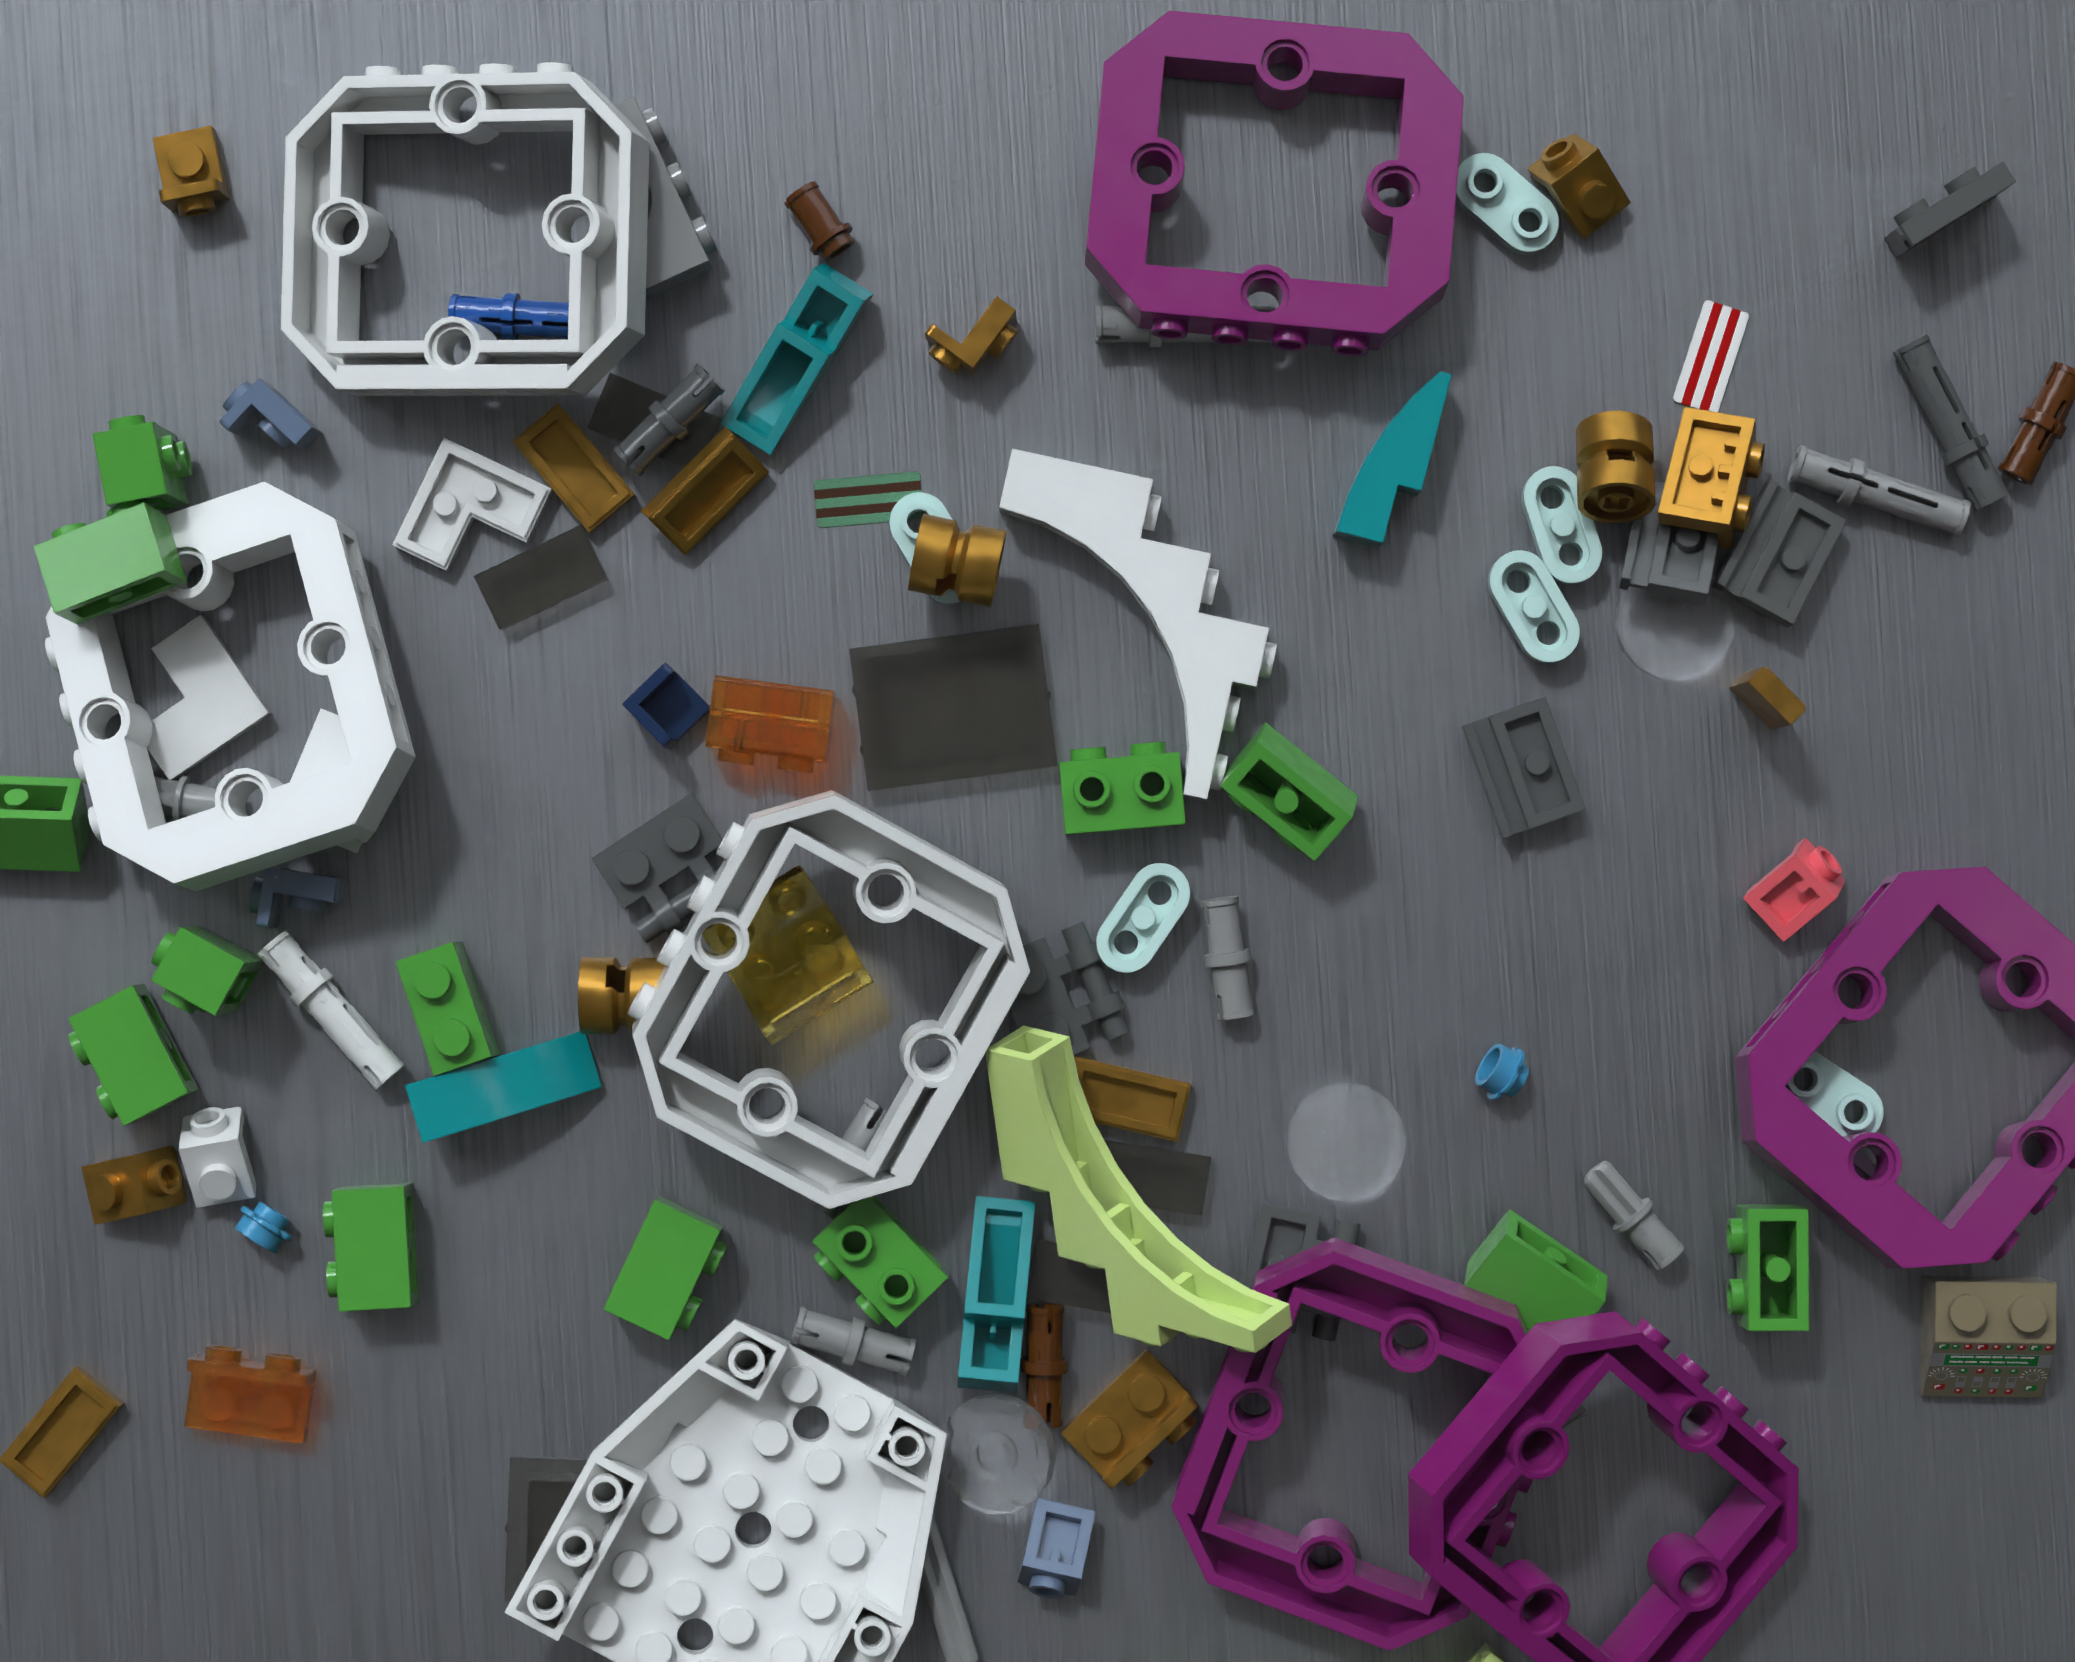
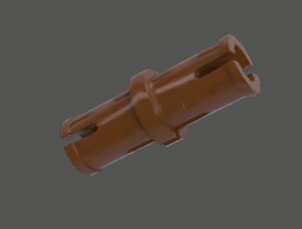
[1998,361,2075,486]
[1020,1303,1068,1429]

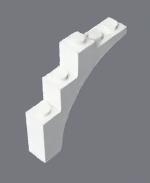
[999,448,1277,801]

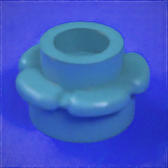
[1475,1043,1529,1101]
[235,1201,292,1254]

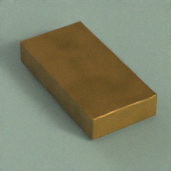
[512,403,636,534]
[641,427,769,555]
[1729,667,1806,730]
[1074,1056,1192,1142]
[0,1365,125,1498]

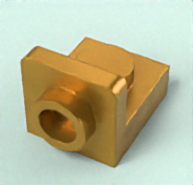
[152,125,230,217]

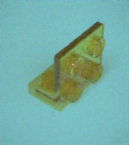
[702,866,874,1046]

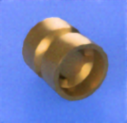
[1575,410,1656,523]
[908,514,1007,607]
[578,957,665,1034]

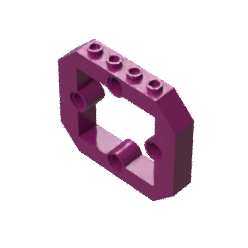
[1085,11,1464,357]
[1735,866,2075,1269]
[1171,1237,1535,1651]
[1408,1311,1799,1662]

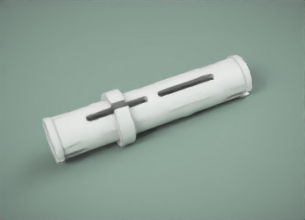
[257,930,405,1090]

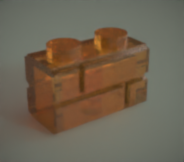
[705,675,836,773]

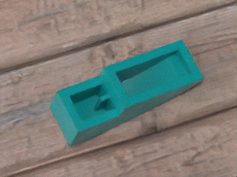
[720,262,874,455]
[1332,371,1452,548]
[405,1031,603,1143]
[957,1196,1035,1393]

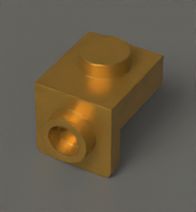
[1528,134,1631,239]
[925,296,1018,375]
[81,1146,186,1225]

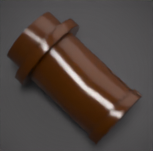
[784,181,855,262]

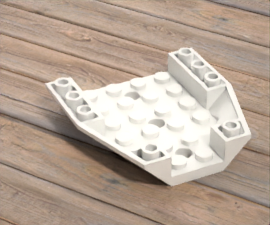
[504,1319,947,1662]

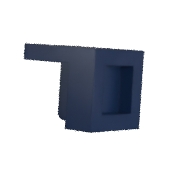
[622,662,712,750]

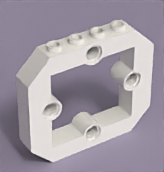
[281,62,650,396]
[45,482,416,892]
[627,790,1030,1209]

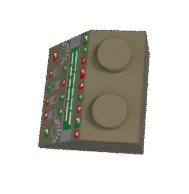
[1920,1275,2057,1398]

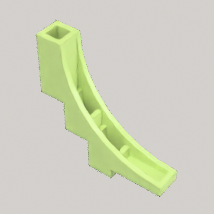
[985,1026,1292,1353]

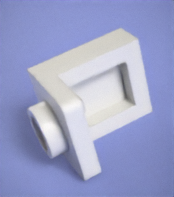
[178,1107,257,1208]

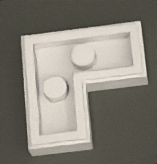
[392,438,554,572]
[147,615,272,780]

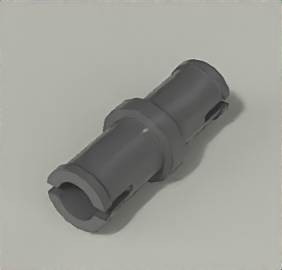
[613,363,725,476]

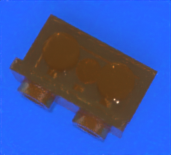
[184,1345,317,1443]

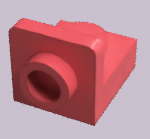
[1743,838,1845,942]

